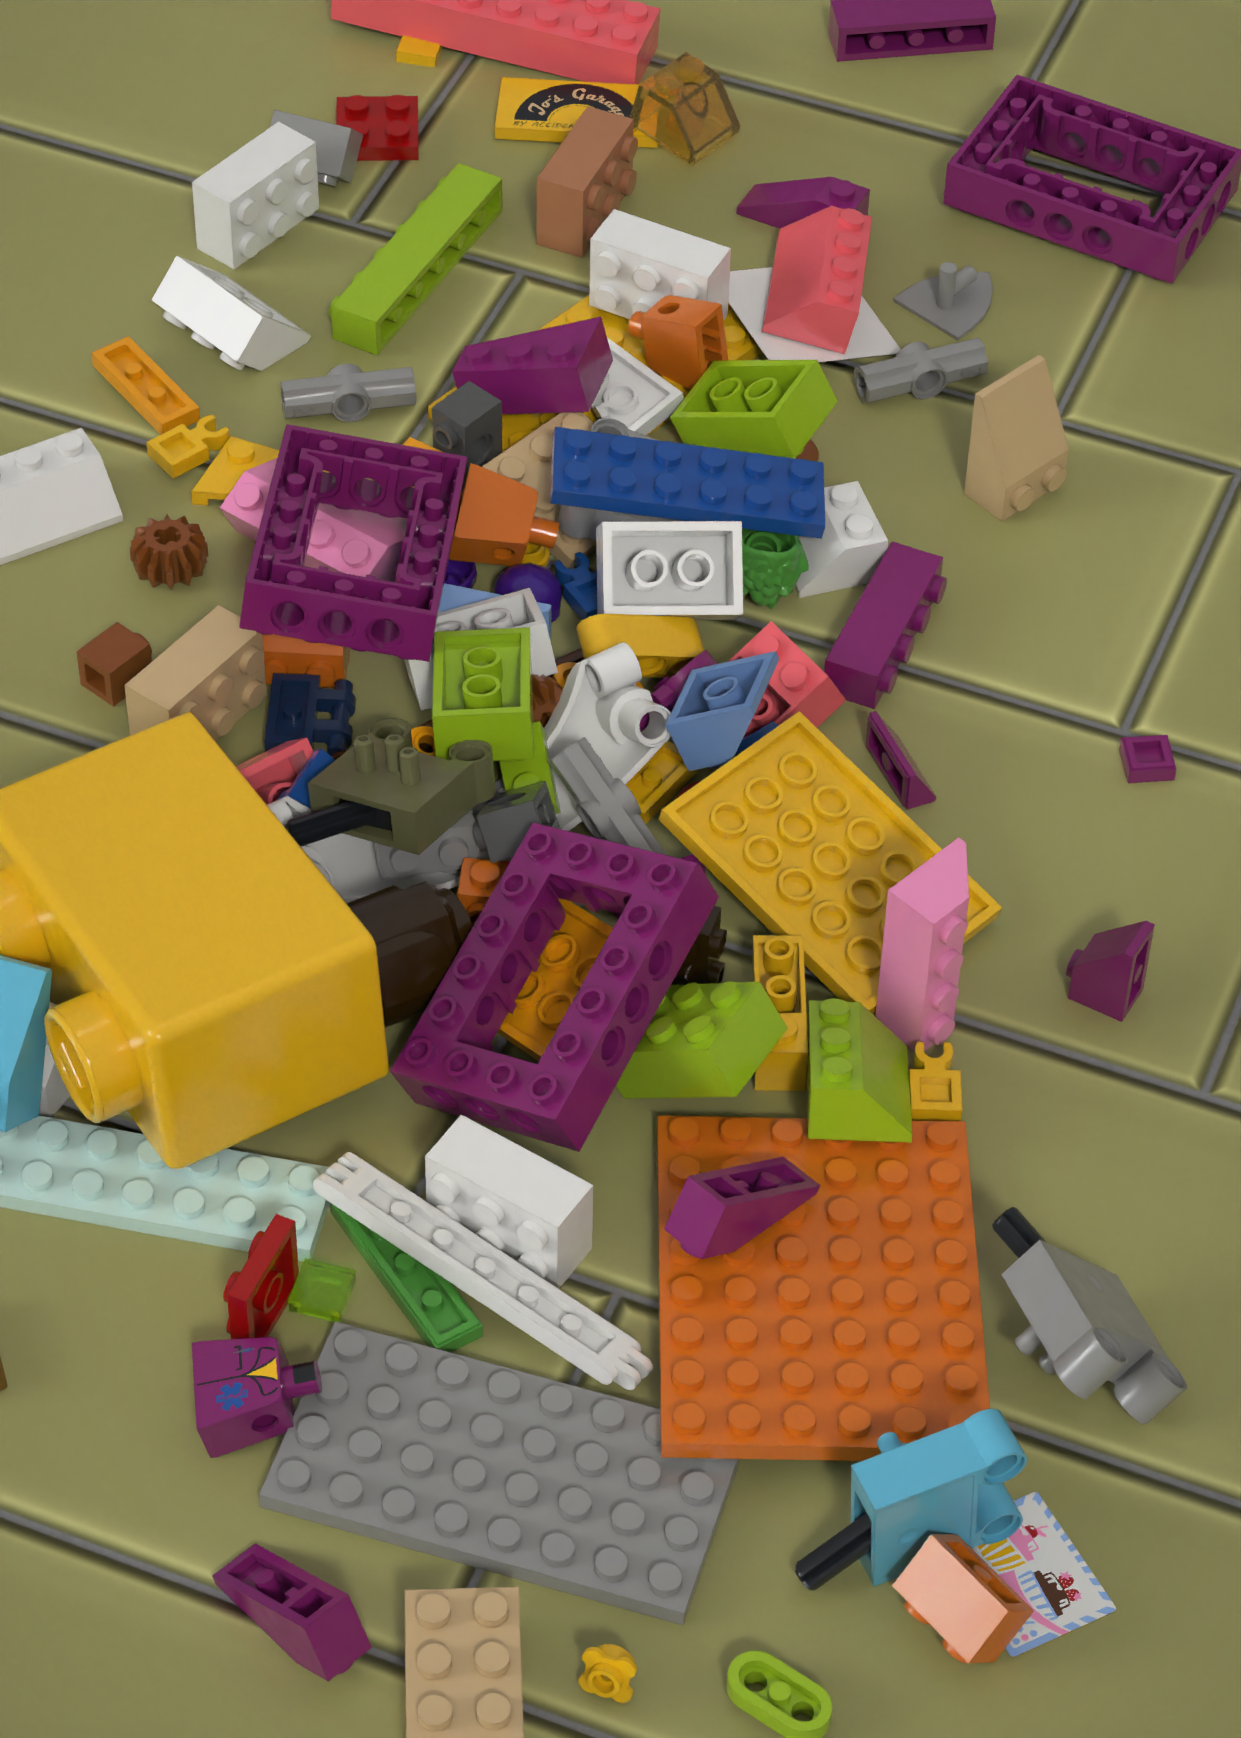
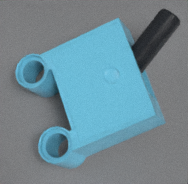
[795,1409,1027,1591]

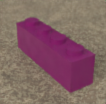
[828,0,996,62]
[824,542,947,709]

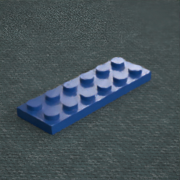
[550,427,825,539]

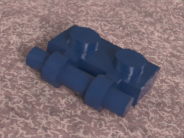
[264,673,356,756]

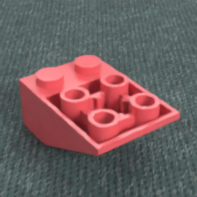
[728,621,846,740]

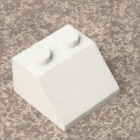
[794,481,888,598]

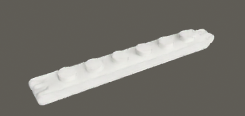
[312,1152,653,1390]

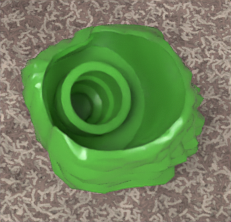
[742,528,809,609]

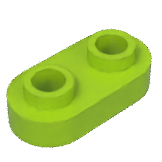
[727,1650,832,1738]

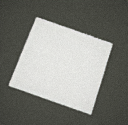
[728,267,901,362]

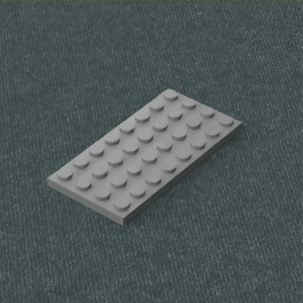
[259,1321,741,1625]

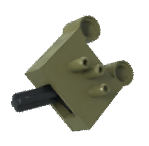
[284,718,496,855]

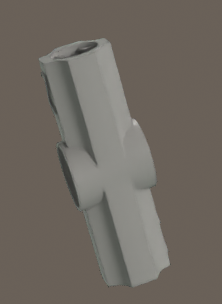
[854,338,989,404]
[280,364,416,422]
[549,737,667,855]

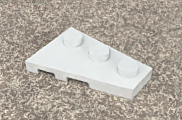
[591,338,684,435]

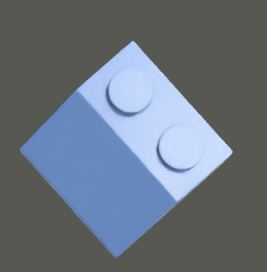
[665,651,779,771]

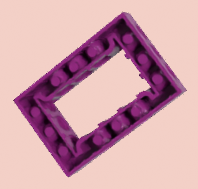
[943,75,1241,284]
[239,424,467,662]
[390,823,719,1152]

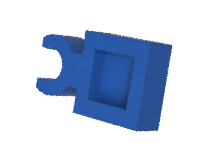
[555,552,597,620]

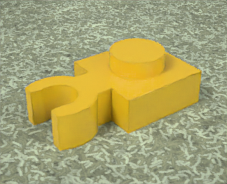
[146,415,230,479]
[909,1042,963,1121]

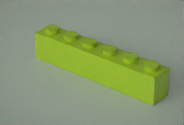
[329,163,503,355]

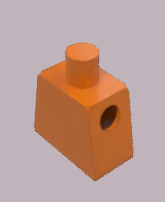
[628,295,728,390]
[449,463,560,566]

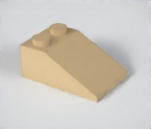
[964,355,1069,521]

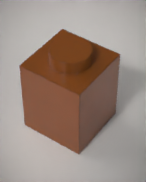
[77,622,152,707]

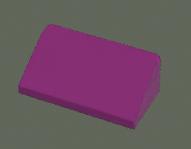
[865,711,937,810]

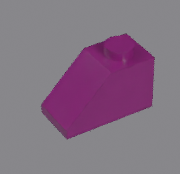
[1066,921,1155,1022]

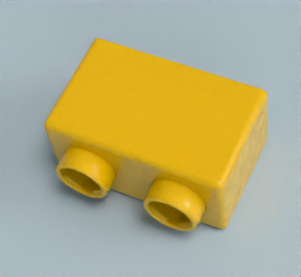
[0,712,389,1169]

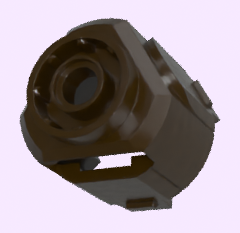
[346,881,473,1028]

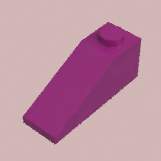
[736,177,870,229]
[664,1157,821,1259]
[212,1543,372,1682]

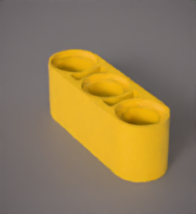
[576,614,704,678]

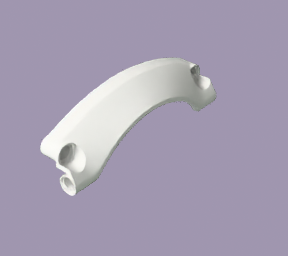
[267,642,671,903]

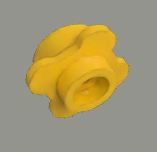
[578,1644,637,1703]

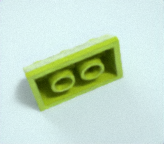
[806,998,912,1143]

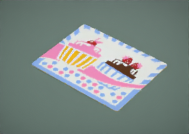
[972,1492,1116,1657]

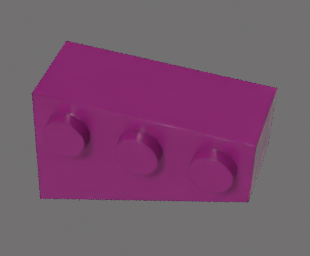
[452,316,613,414]

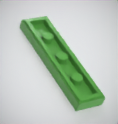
[330,1203,483,1352]

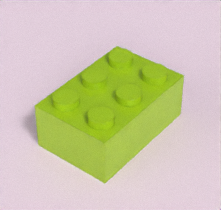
[670,360,838,459]
[616,981,788,1099]

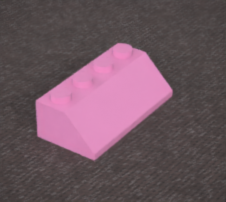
[220,458,407,582]
[875,837,969,1053]

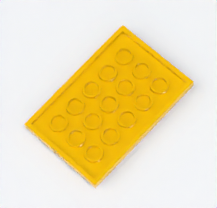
[658,711,1003,1014]

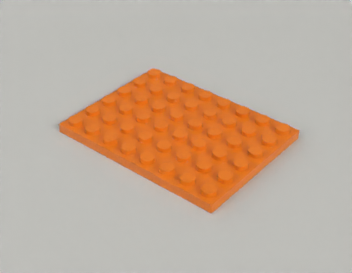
[657,1115,990,1461]

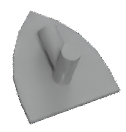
[893,262,993,341]

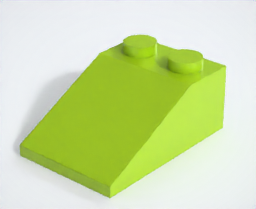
[432,627,534,762]

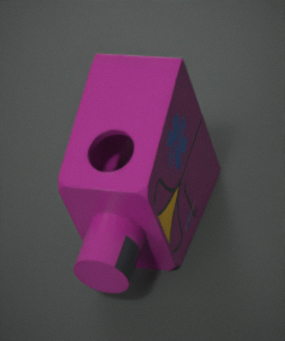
[192,1337,322,1458]

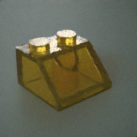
[630,52,741,166]

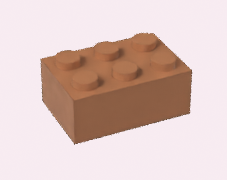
[536,106,638,258]

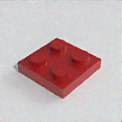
[336,95,419,161]
[223,1214,300,1339]

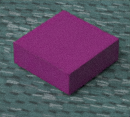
[1119,735,1176,783]

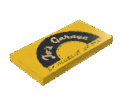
[494,77,663,148]

